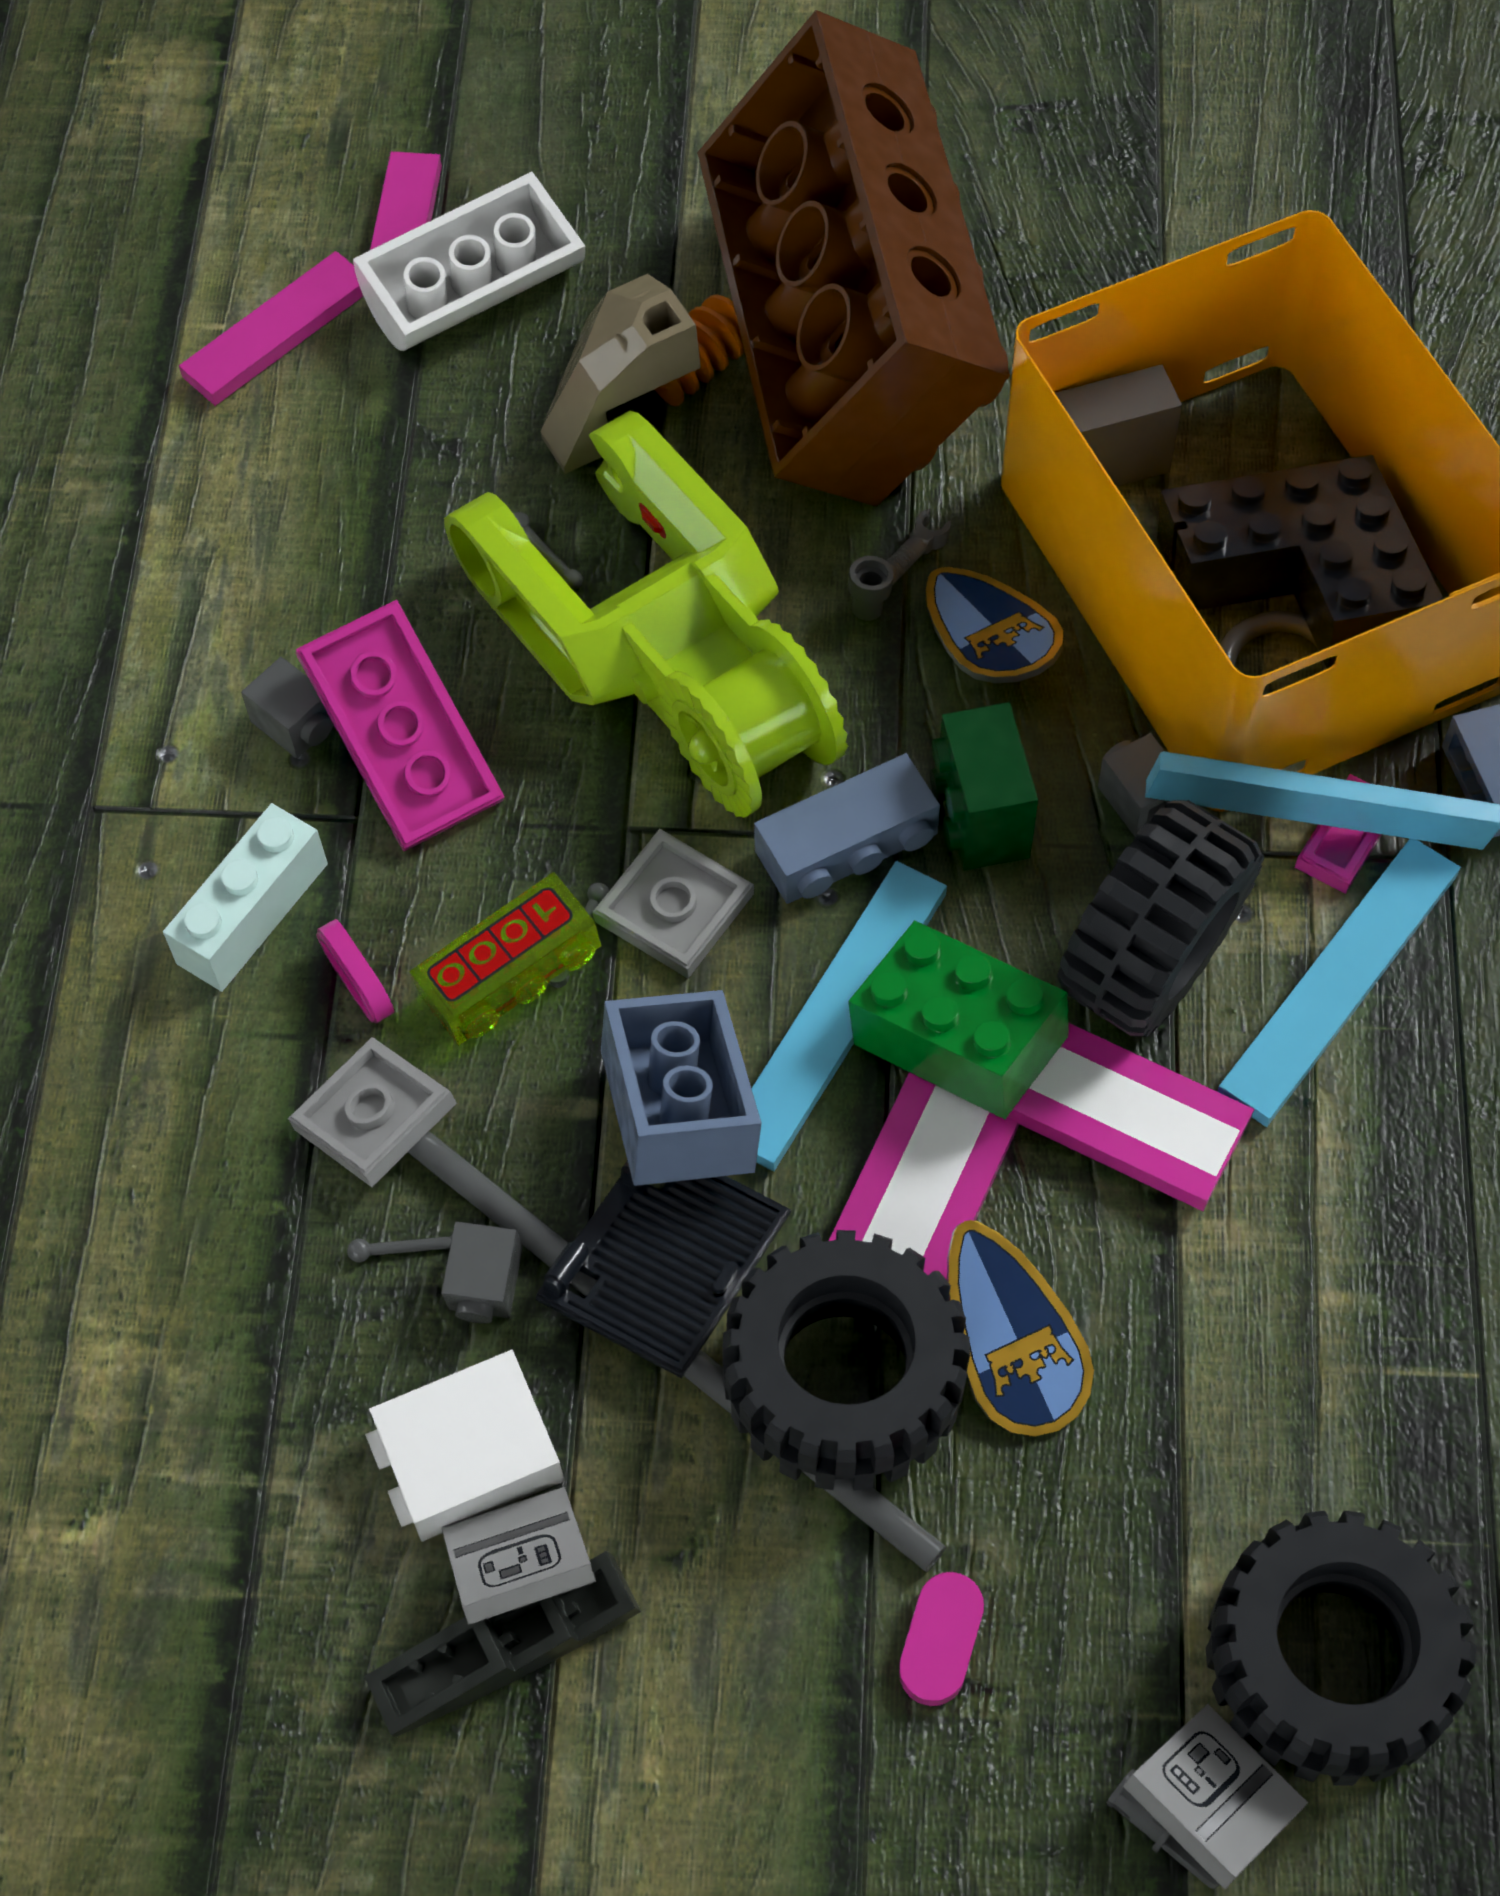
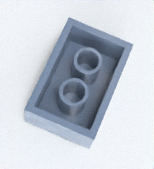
[601,990,762,1186]

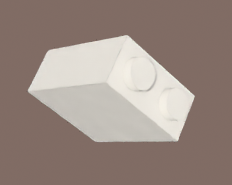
[365,1349,564,1542]

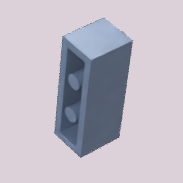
[754,753,940,904]

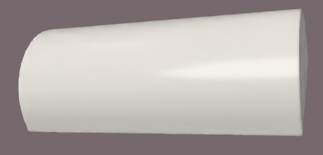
[353,172,585,351]

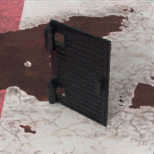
[535,1160,792,1379]

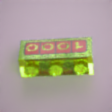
[409,872,601,1046]

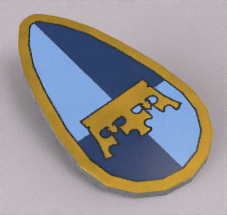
[926,567,1064,684]
[947,1220,1094,1437]

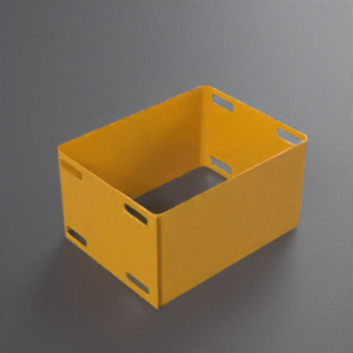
[1001,210,1500,812]

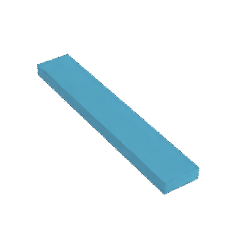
[1145,751,1500,850]
[1217,839,1461,1127]
[751,861,947,1172]

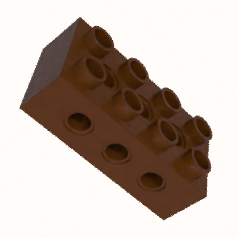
[697,10,1010,507]

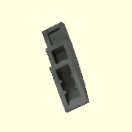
[364,1551,641,1737]

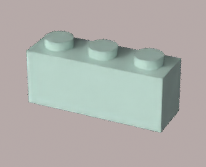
[163,803,328,992]

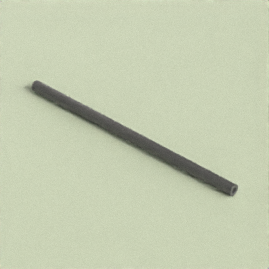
[408,1131,946,1572]

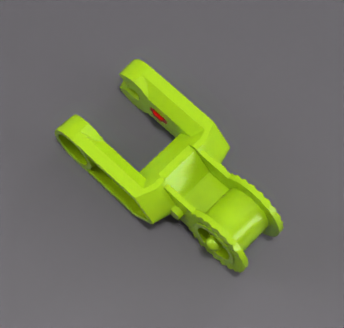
[444,411,848,818]

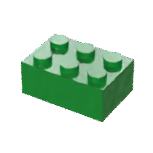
[848,920,1069,1120]

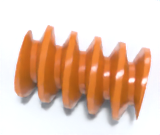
[654,294,744,406]

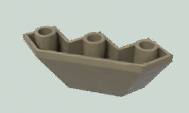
[540,274,701,474]

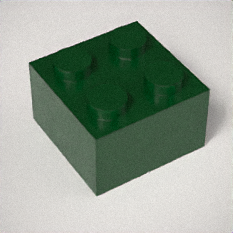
[930,702,1038,871]

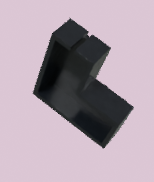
[1157,455,1443,669]

